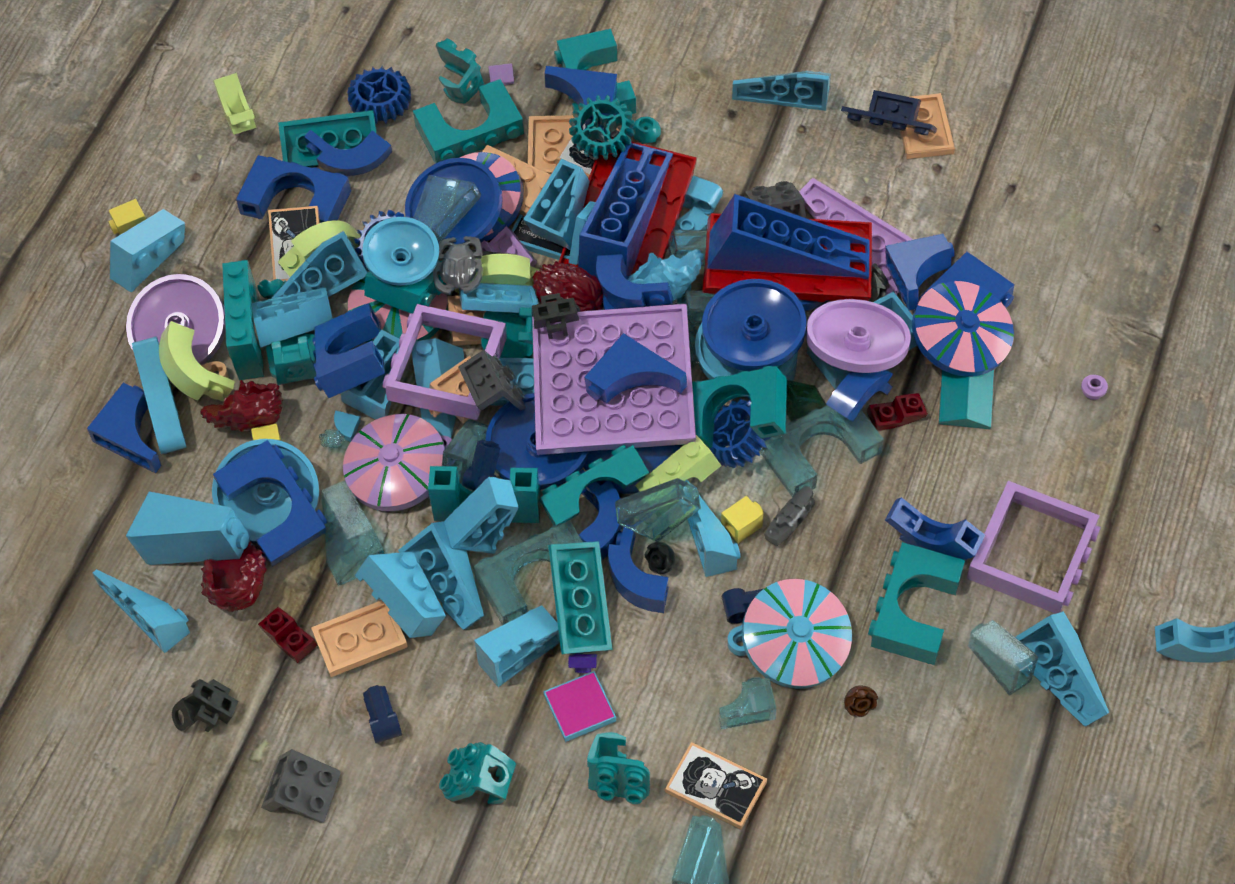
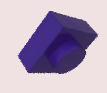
[568,654,597,673]

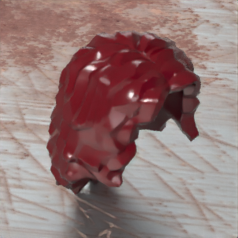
[532,261,604,312]
[200,380,283,432]
[201,541,267,612]

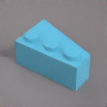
[523,159,590,250]
[252,287,333,347]
[341,330,400,420]
[444,477,519,554]

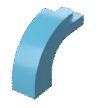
[1155,618,1235,663]

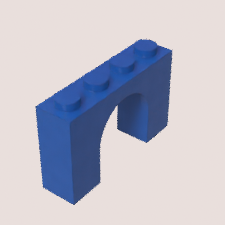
[236,155,351,223]
[312,303,385,399]
[213,440,328,567]

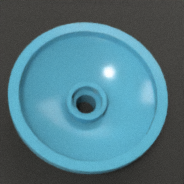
[362,217,439,285]

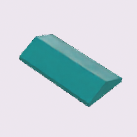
[278,110,377,167]
[939,370,994,429]
[548,541,613,655]

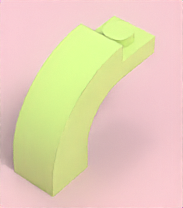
[213,73,257,135]
[278,220,361,277]
[455,254,539,293]
[159,321,235,402]

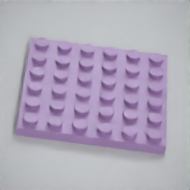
[532,304,696,455]

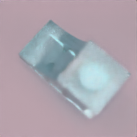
[719,677,776,729]

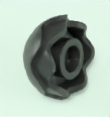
[644,542,675,574]

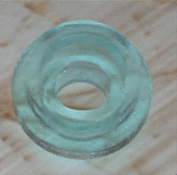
[319,429,345,448]

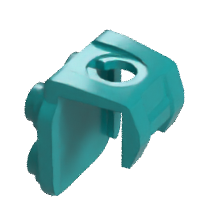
[436,38,484,104]
[481,307,534,358]
[266,333,316,385]
[587,732,650,804]
[439,742,516,804]

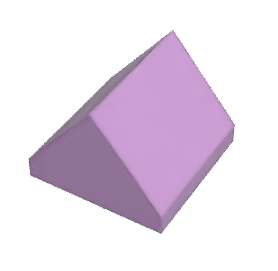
[488,63,514,85]

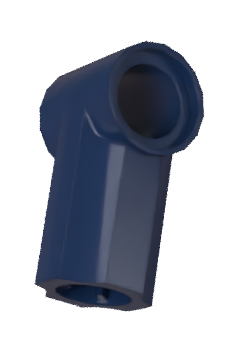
[462,440,500,491]
[721,588,763,624]
[363,685,402,744]

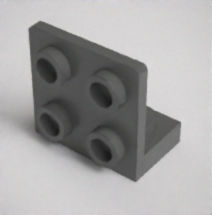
[746,181,806,218]
[458,350,526,411]
[261,749,341,823]

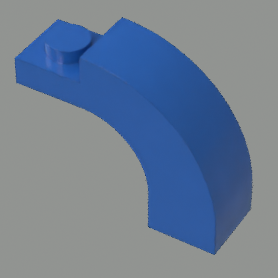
[304,130,392,176]
[596,254,673,309]
[826,370,893,422]
[578,469,623,561]
[885,497,986,560]
[608,522,669,613]

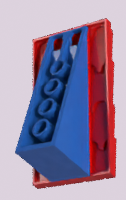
[559,136,697,280]
[702,194,872,302]

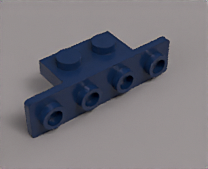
[841,90,937,136]

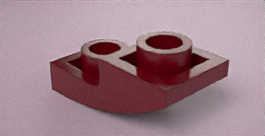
[866,393,928,432]
[258,607,318,663]

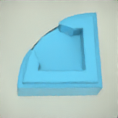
[334,411,361,442]

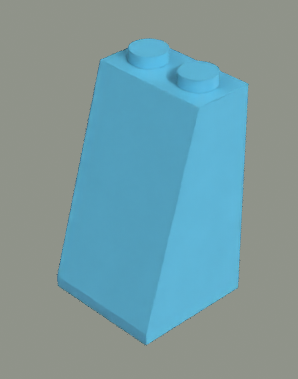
[126,491,250,565]

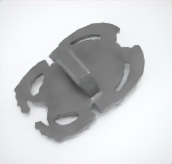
[433,236,483,295]

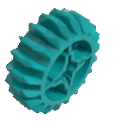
[569,95,635,160]

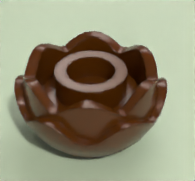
[844,685,878,717]

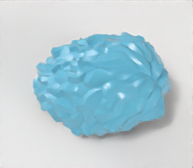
[628,249,704,304]

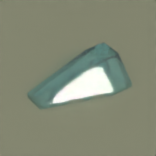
[321,480,385,586]

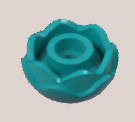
[632,116,661,144]
[257,279,287,299]

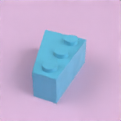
[110,209,185,293]
[355,552,446,638]
[474,605,560,687]

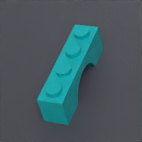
[539,445,649,528]

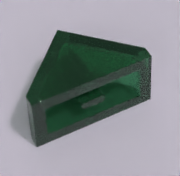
[786,380,827,422]

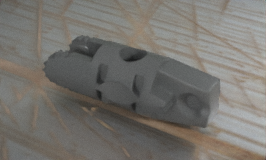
[764,486,815,546]

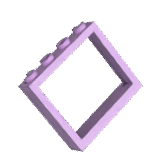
[383,304,507,420]
[967,481,1101,614]

